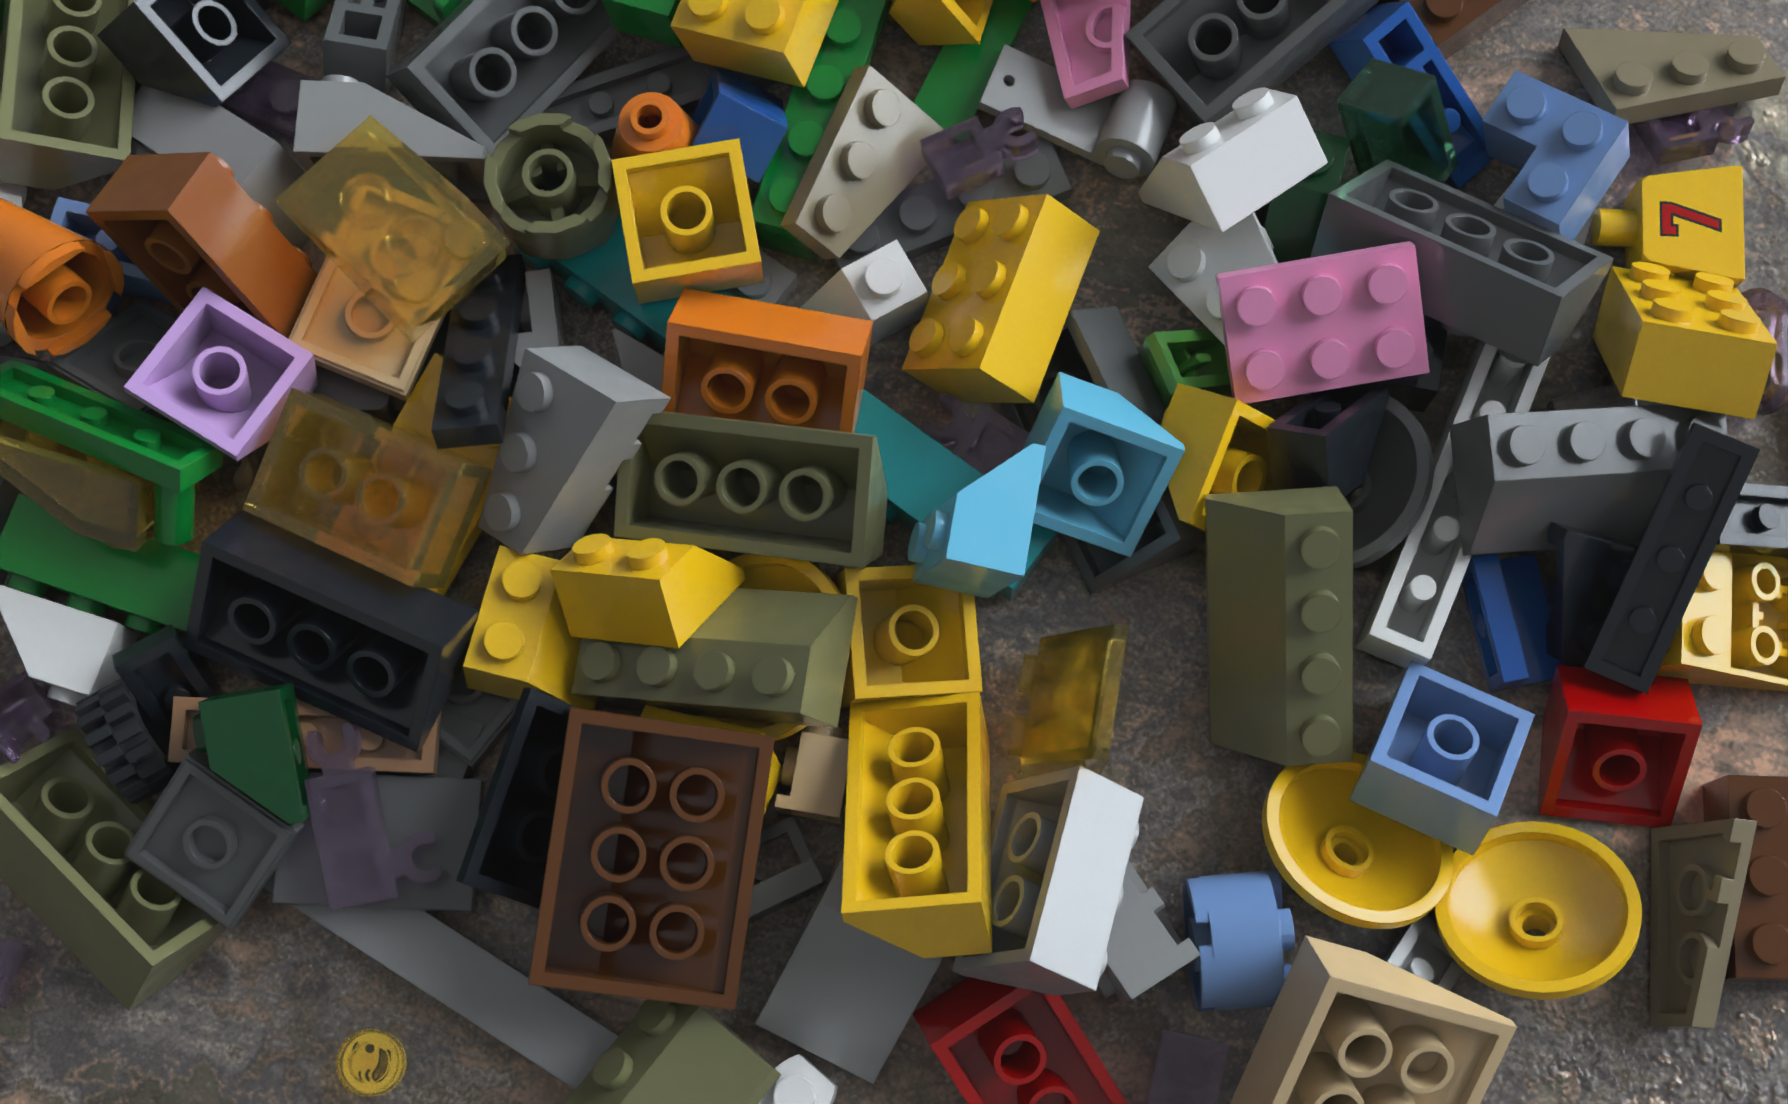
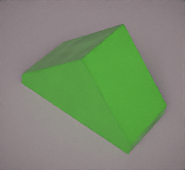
[1140,328,1231,409]

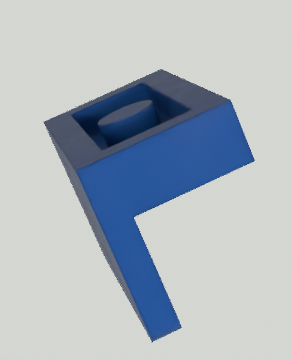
[1461,554,1564,693]

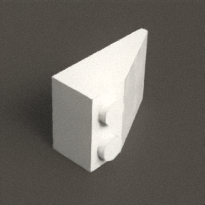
[1138,87,1328,233]

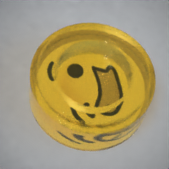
[336,1029,407,1097]

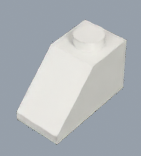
[800,239,928,346]
[0,585,139,707]

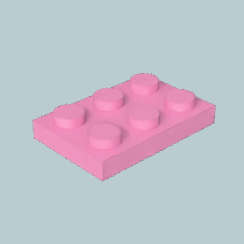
[1215,241,1430,404]

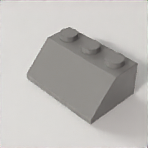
[952,765,1144,996]

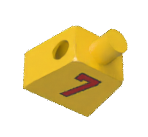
[1591,166,1745,287]

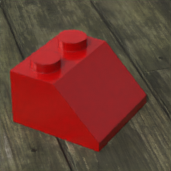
[1538,664,1703,828]

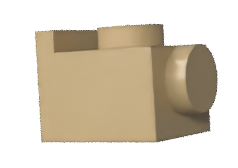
[775,726,848,825]

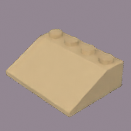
[1230,935,1517,1104]

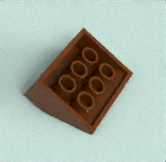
[528,706,775,1010]

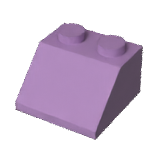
[124,287,318,461]

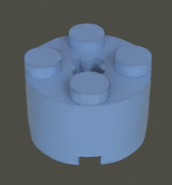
[1182,870,1295,1012]

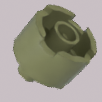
[484,113,620,259]

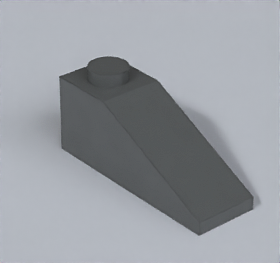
[323,0,407,95]

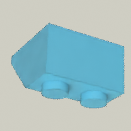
[1021,372,1185,557]
[908,443,1046,598]

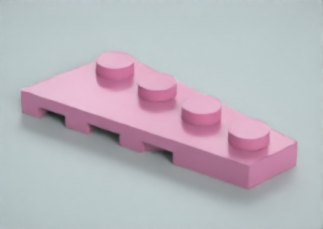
[1040,0,1131,109]

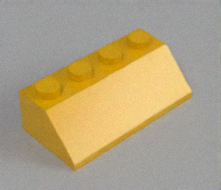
[841,691,992,958]

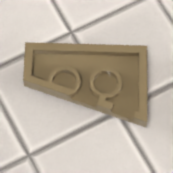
[1650,818,1757,1029]

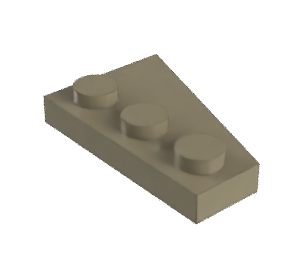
[1558,28,1786,124]
[780,65,952,260]

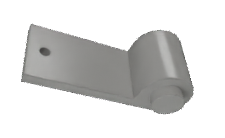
[977,44,1177,179]

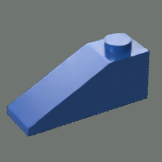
[1328,1,1494,189]

